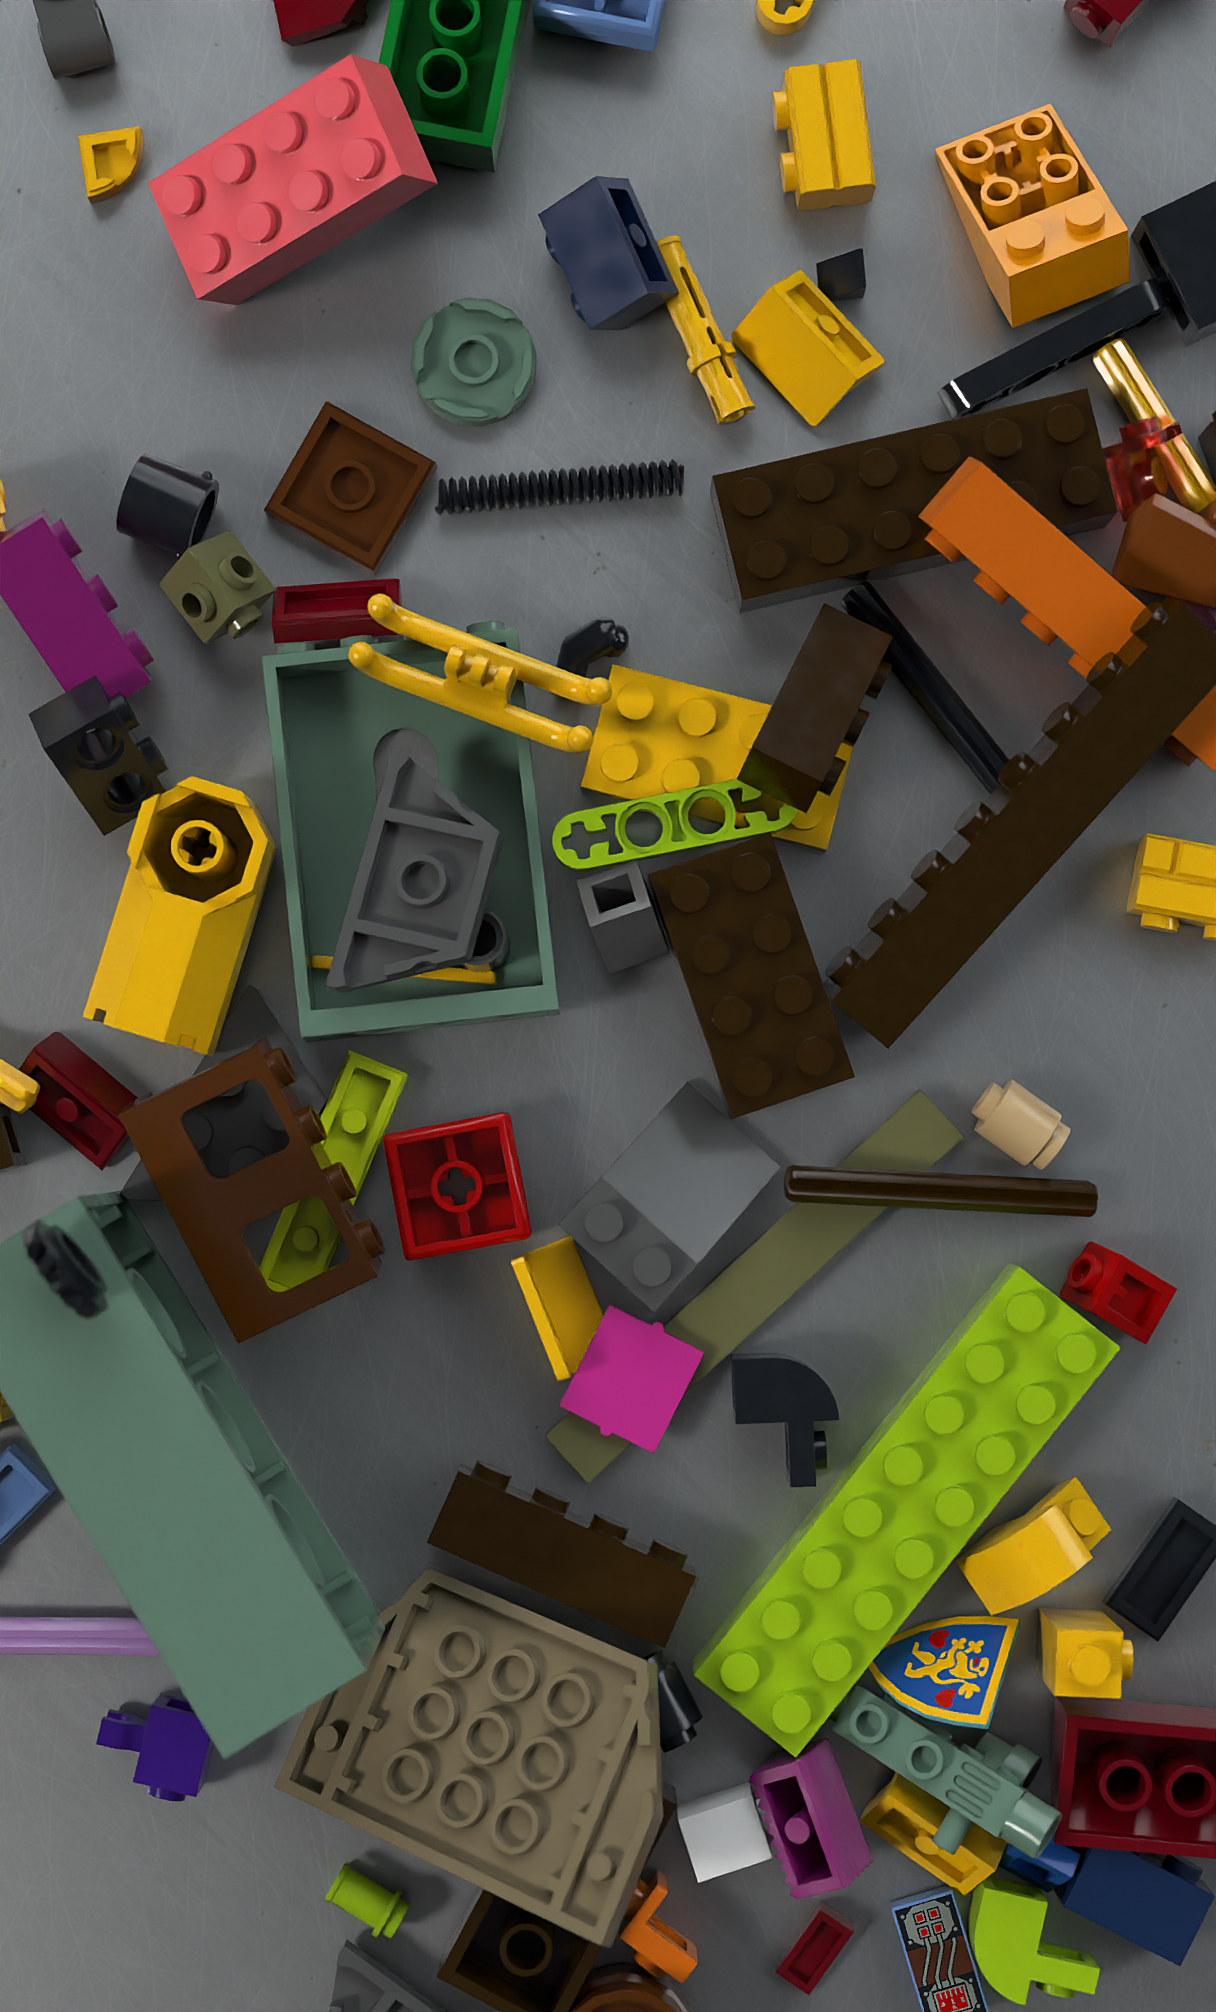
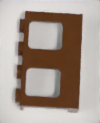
[118,1036,385,1344]

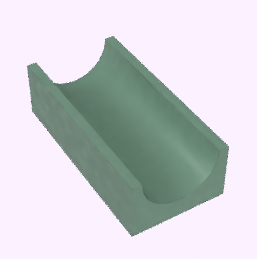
[0,1191,385,1759]

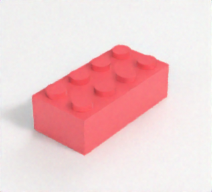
[148,54,438,305]

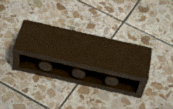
[427,1460,696,1649]

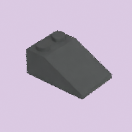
[558,1082,781,1312]

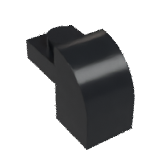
[730,1353,839,1488]

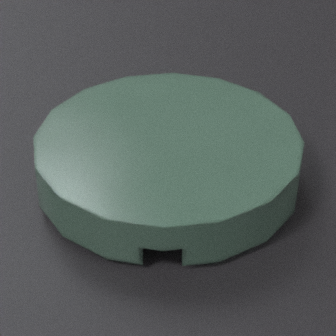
[411,298,536,427]

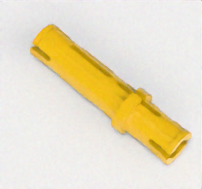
[656,235,756,425]

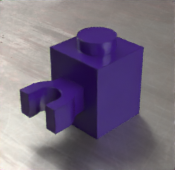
[96,1693,214,1802]

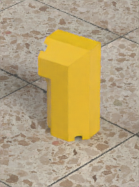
[82,776,278,1056]

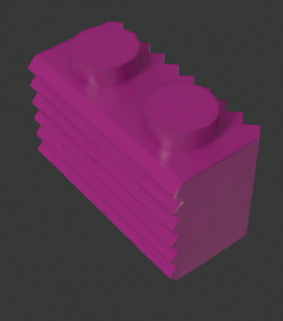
[748,1738,873,1899]

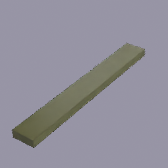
[545,1090,964,1483]

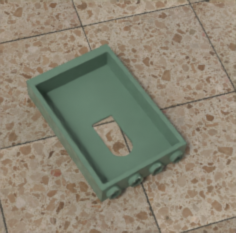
[262,621,560,1043]

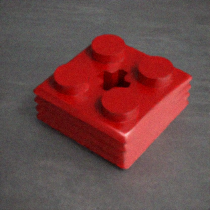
[383,1112,532,1261]

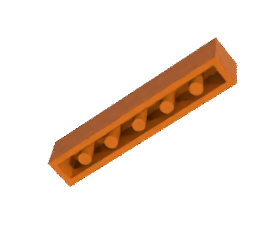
[918,456,1216,771]

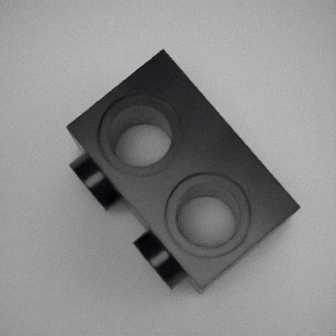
[28,675,169,836]

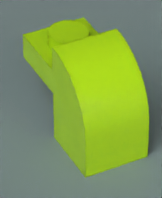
[966,1875,1100,2006]

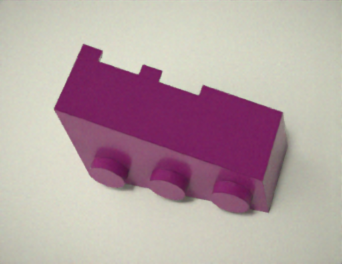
[0,508,154,698]

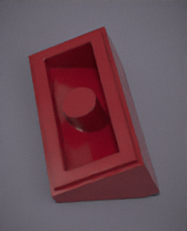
[19,1032,138,1170]

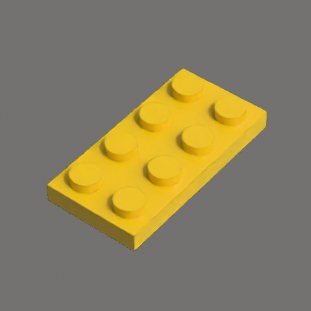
[581,664,853,852]

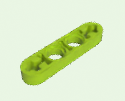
[552,779,798,872]

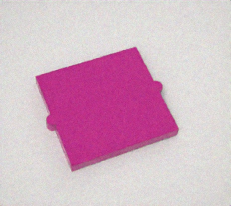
[559,1304,704,1453]

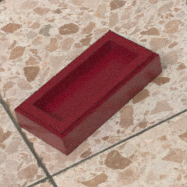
[272,578,402,644]

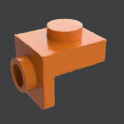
[619,1869,698,1984]

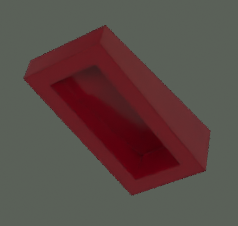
[775,1900,854,1995]

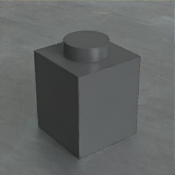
[576,860,670,974]

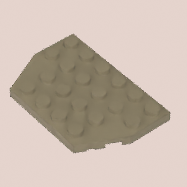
[274,1568,663,1947]

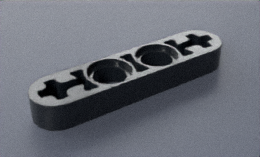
[938,278,1171,419]

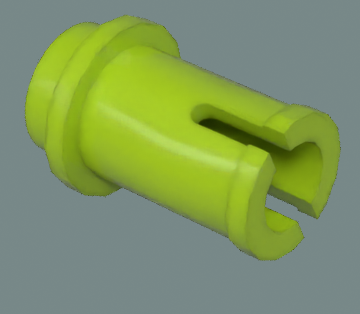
[324,1863,410,1939]

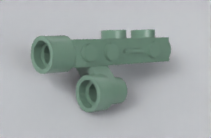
[828,1684,1062,1860]

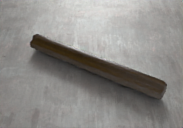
[784,1165,1098,1217]

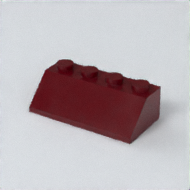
[1049,1696,1216,1859]

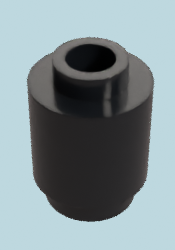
[642,1650,703,1753]

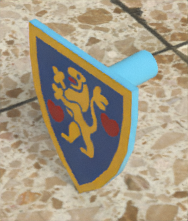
[868,1616,1021,1729]

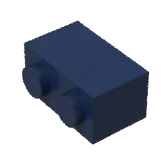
[538,176,679,330]
[1054,1846,1215,1966]

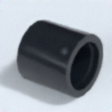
[116,454,219,560]

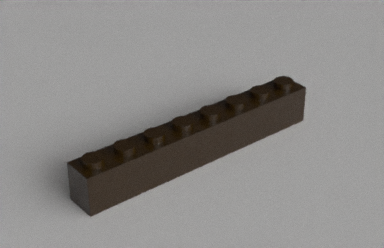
[823,595,1216,1049]

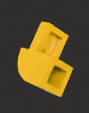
[956,1476,1111,1616]

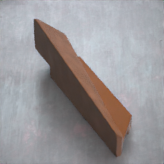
[1111,493,1216,608]

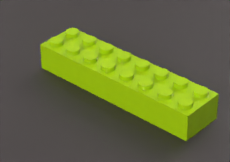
[692,1263,1121,1758]

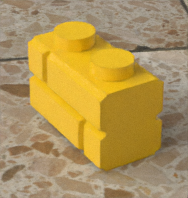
[772,59,876,211]
[1126,833,1216,942]

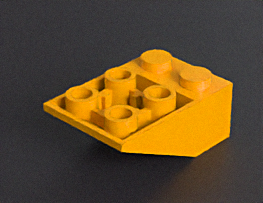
[935,103,1130,328]

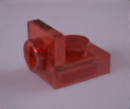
[1102,416,1182,522]

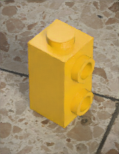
[1036,1608,1133,1699]

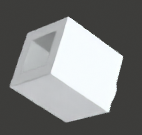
[676,1782,773,1883]

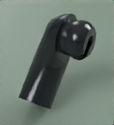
[553,617,629,697]

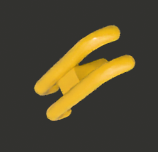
[348,594,613,754]

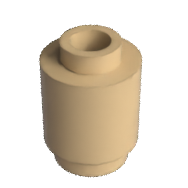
[971,1079,1071,1170]

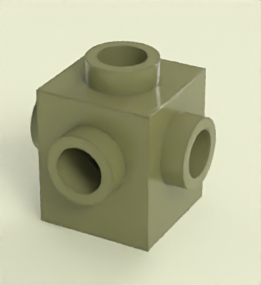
[158,530,276,644]

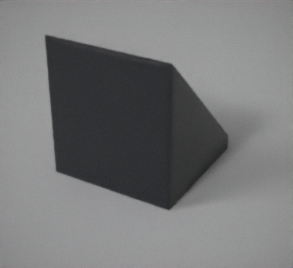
[816,248,866,301]

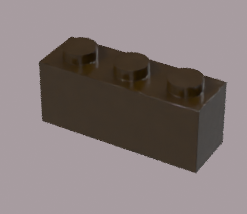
[737,603,893,813]

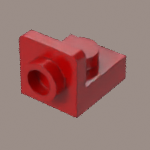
[1060,1241,1177,1344]

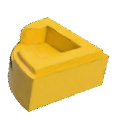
[78,126,144,204]

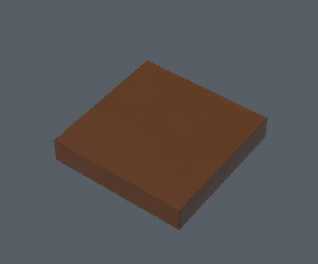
[264,401,437,575]

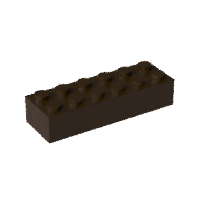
[710,388,1118,613]

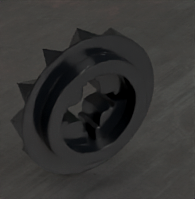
[22,1220,108,1319]

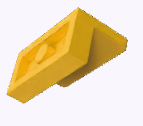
[731,270,886,426]
[511,1235,604,1382]
[859,1772,1007,1896]

